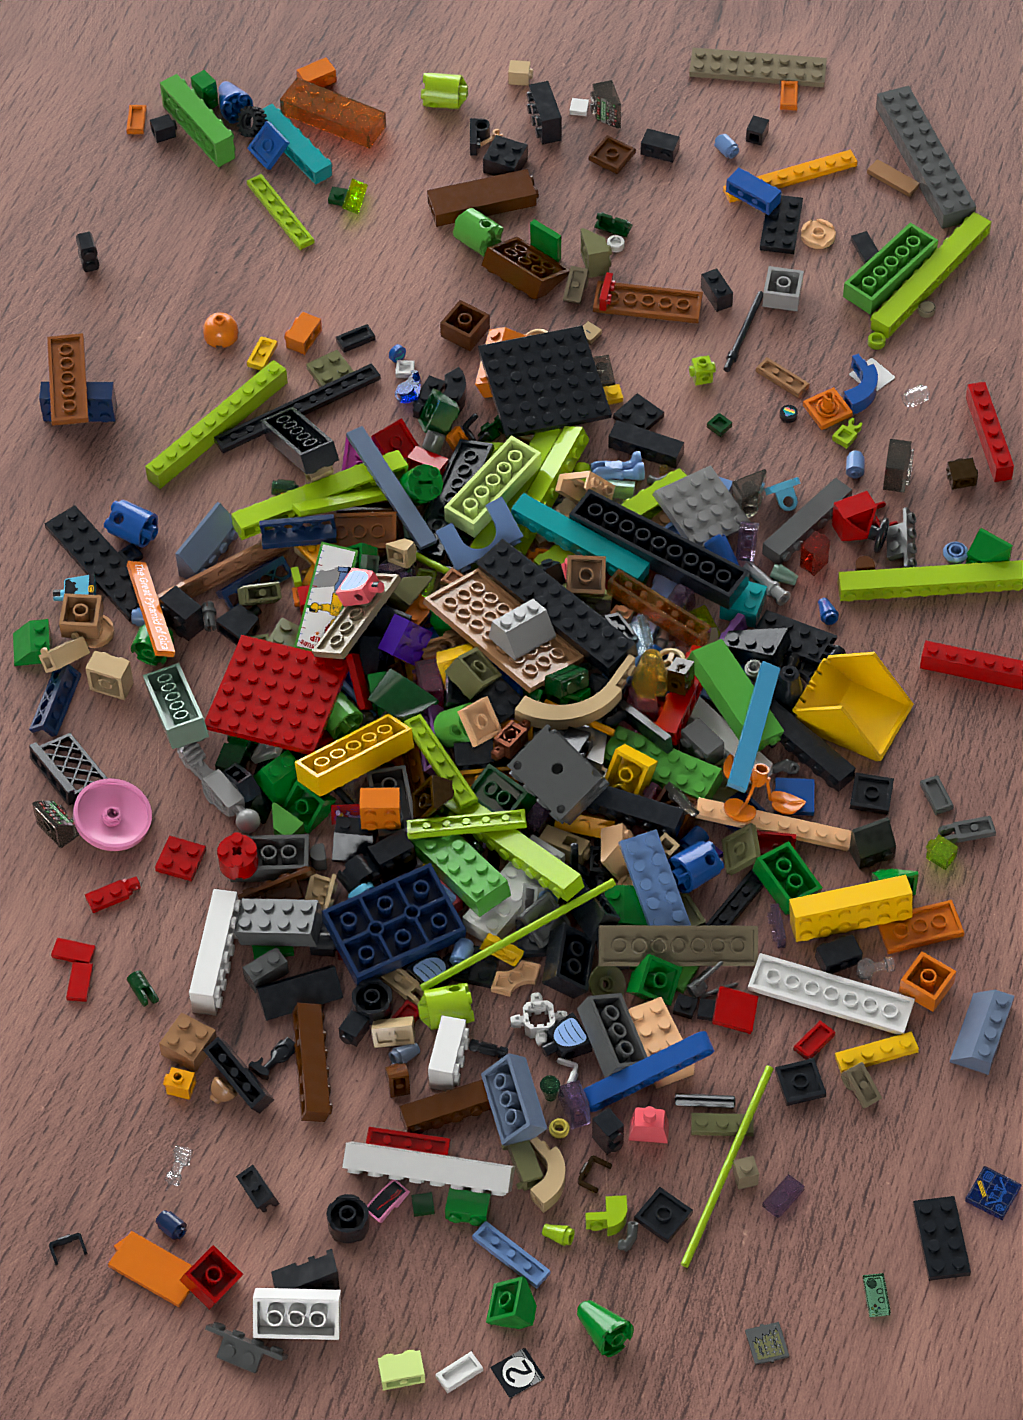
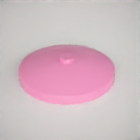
[73,779,152,851]

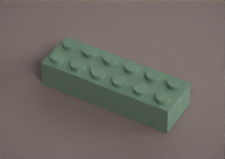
[143,663,209,749]

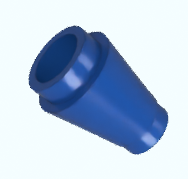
[818,598,839,625]

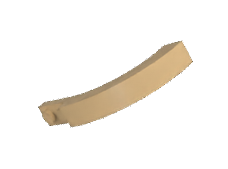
[515,654,636,730]

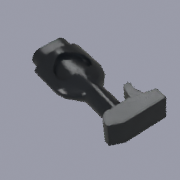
[248,1037,295,1080]

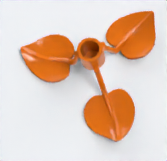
[723,754,806,823]

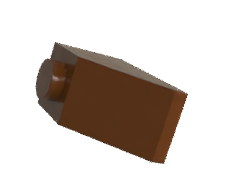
[385,1063,410,1098]

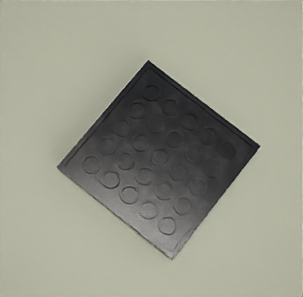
[478,325,612,439]

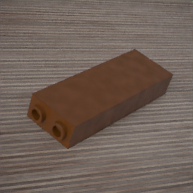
[427,169,539,227]

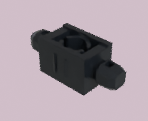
[589,838,610,886]

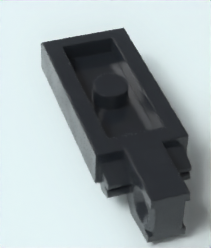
[413,375,445,418]

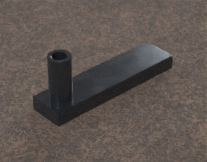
[601,699,673,754]

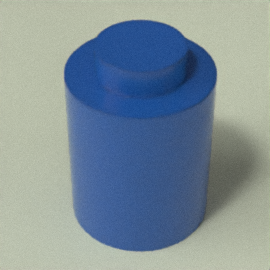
[679,825,709,851]

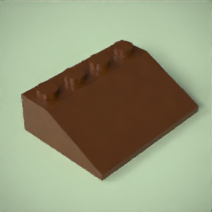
[481,237,570,299]

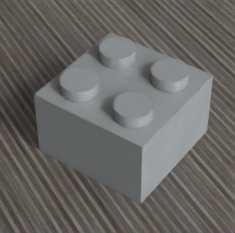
[762,266,804,311]

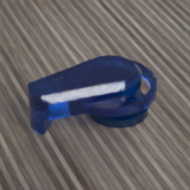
[395,370,421,403]

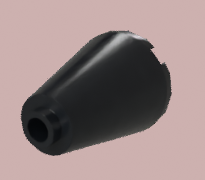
[772,666,804,714]

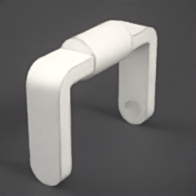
[547,1058,579,1094]

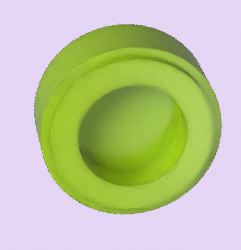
[868,332,886,350]

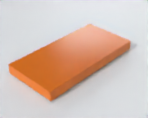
[877,900,965,954]
[108,1231,192,1307]

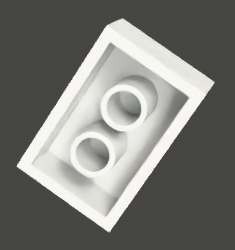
[428,1016,470,1091]

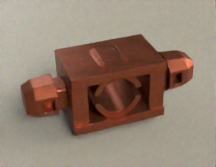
[491,719,531,761]

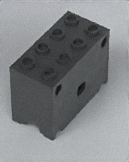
[507,724,610,825]

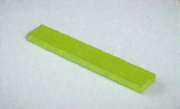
[247,174,315,250]
[292,486,387,517]
[404,714,478,810]
[406,809,527,839]

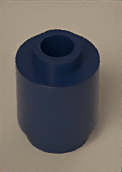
[155,1210,187,1240]

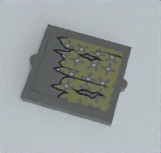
[745,1322,789,1365]

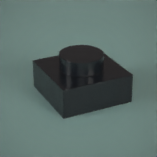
[673,993,698,1020]

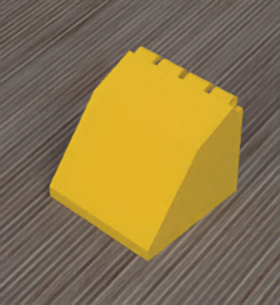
[793,652,914,761]

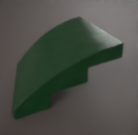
[368,669,439,723]

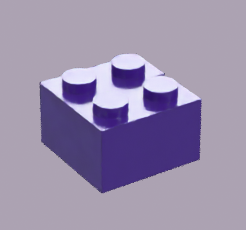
[378,614,433,667]

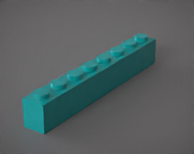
[511,493,650,589]

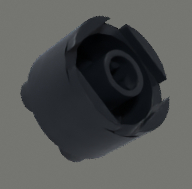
[337,853,382,894]
[352,978,393,1025]
[326,1194,370,1243]

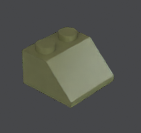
[580,228,612,278]
[386,576,432,613]
[445,647,502,700]

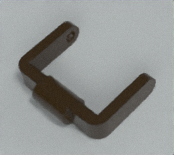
[578,1155,613,1193]

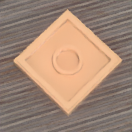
[457,696,502,747]

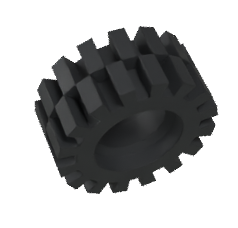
[236,106,268,138]

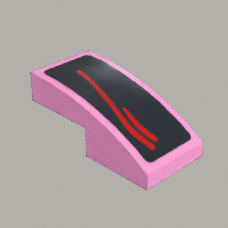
[367,1180,410,1223]

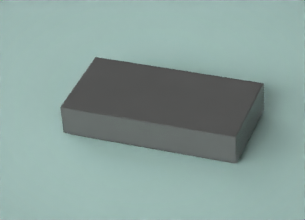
[920,775,954,815]

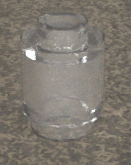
[902,384,930,407]

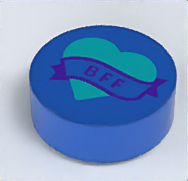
[389,344,406,363]

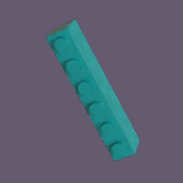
[262,104,333,185]

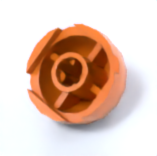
[203,312,239,348]

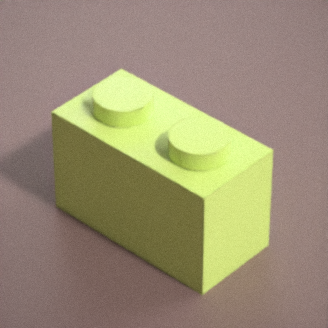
[378,1350,425,1390]

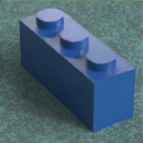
[726,168,781,215]

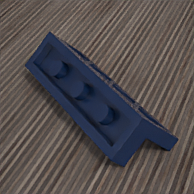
[259,514,337,549]
[216,555,291,611]
[29,664,82,737]

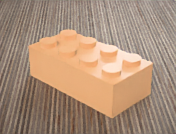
[628,997,695,1089]

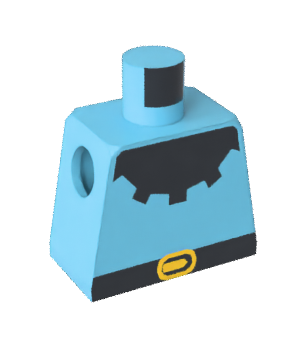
[53,574,96,601]

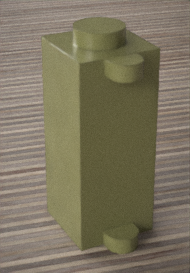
[501,1140,543,1191]

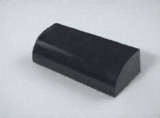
[563,871,621,941]
[255,964,344,1021]

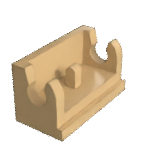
[371,1016,416,1048]

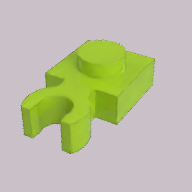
[832,418,862,449]

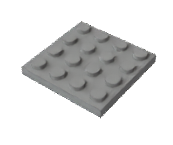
[652,465,752,548]

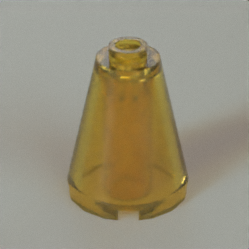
[631,649,667,699]

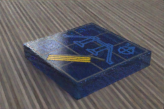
[965,1166,1022,1221]

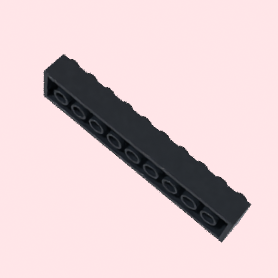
[569,489,750,610]
[476,539,638,679]

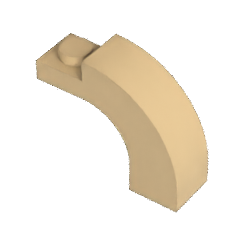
[530,1137,565,1213]

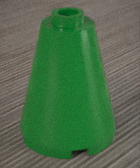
[577,1300,634,1357]

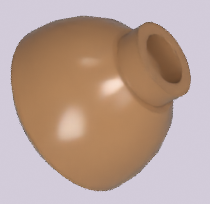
[210,1077,237,1104]

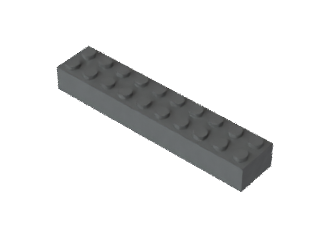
[876,85,976,229]

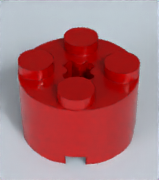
[217,832,258,880]

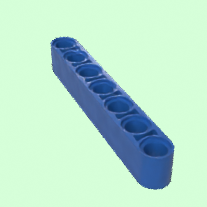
[583,1031,714,1112]

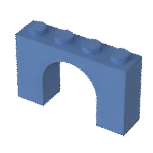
[436,497,523,573]

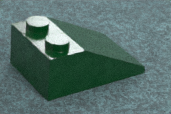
[471,763,537,816]

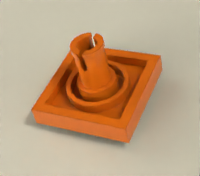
[803,387,853,430]

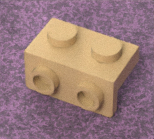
[304,874,338,910]

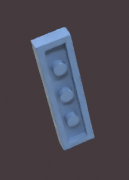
[472,1221,550,1289]

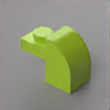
[585,1195,627,1236]

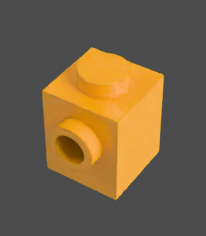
[163,1067,197,1100]

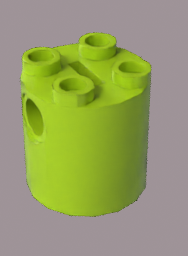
[421,73,468,109]
[417,983,475,1030]

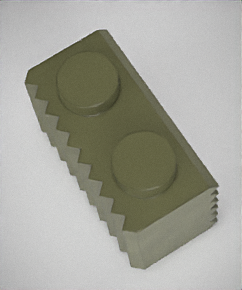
[237,581,282,607]

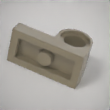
[563,266,590,304]
[841,1062,882,1108]

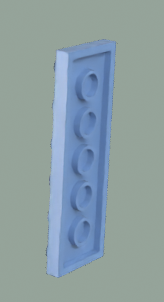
[618,829,691,925]

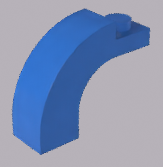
[843,353,878,415]

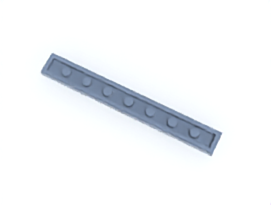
[346,426,437,550]

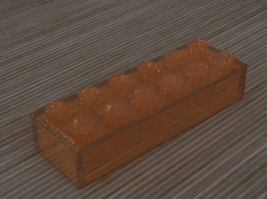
[280,77,386,149]

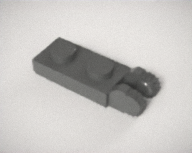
[938,816,996,845]

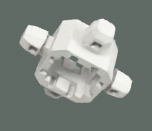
[510,992,567,1046]

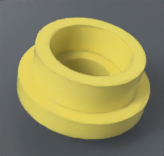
[549,1118,570,1139]

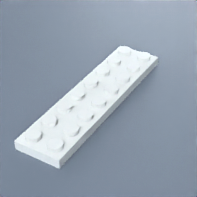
[748,953,915,1035]

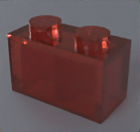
[800,531,830,576]

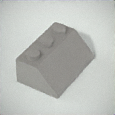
[488,599,556,660]

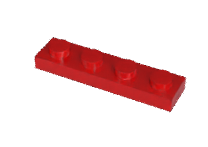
[366,1126,451,1156]

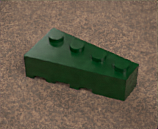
[215,735,259,772]

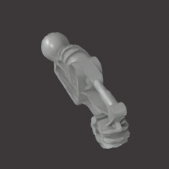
[177,742,260,833]

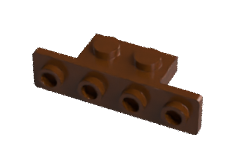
[238,866,316,901]

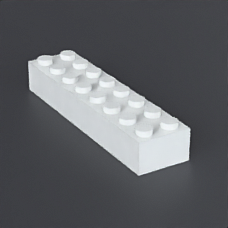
[342,1141,515,1196]

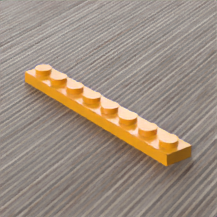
[723,149,858,203]

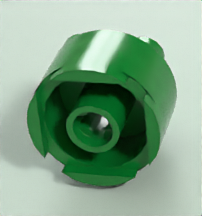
[131,624,174,666]

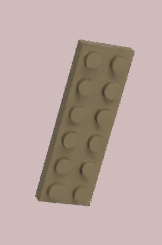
[312,573,401,659]

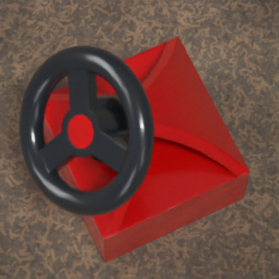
[832,491,890,553]

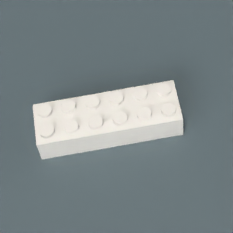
[462,835,565,942]
[189,889,241,1016]

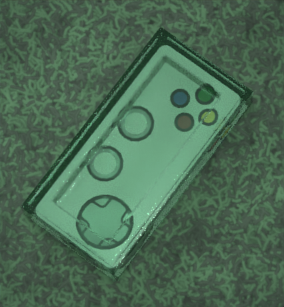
[862,1273,891,1317]

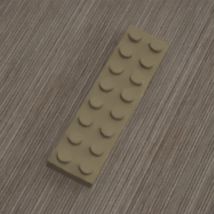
[689,47,827,87]
[599,925,758,966]

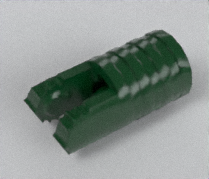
[127,970,159,1007]

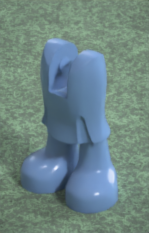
[590,451,645,481]

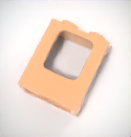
[555,471,615,504]

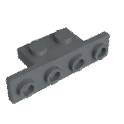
[887,507,917,568]
[205,1322,288,1373]

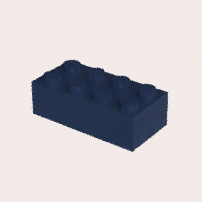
[39,382,117,422]

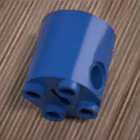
[104,500,159,548]
[668,841,724,893]

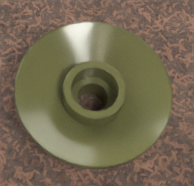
[589,966,626,996]

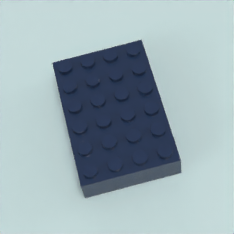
[322,863,466,987]

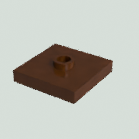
[588,135,636,174]

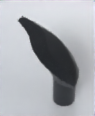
[487,848,500,872]

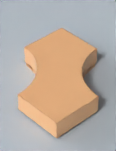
[491,960,541,997]

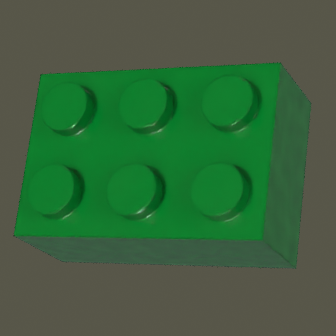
[752,841,823,915]

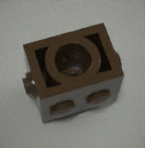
[946,457,978,490]
[667,657,694,696]

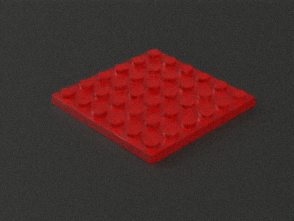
[205,635,349,755]

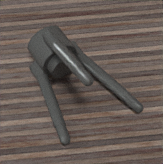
[686,961,738,999]

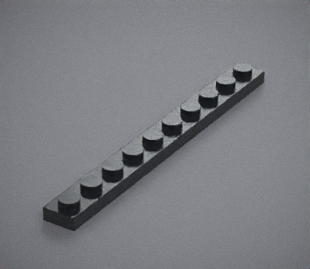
[214,363,381,454]

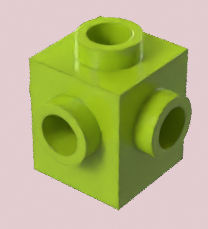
[689,355,716,386]

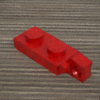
[84,876,141,913]

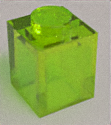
[926,834,958,870]

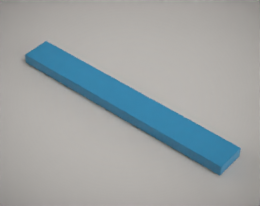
[727,661,780,793]

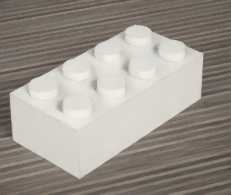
[253,1288,341,1340]

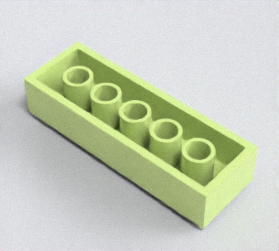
[444,436,541,538]

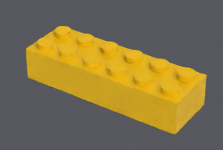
[295,714,414,797]
[789,875,912,942]

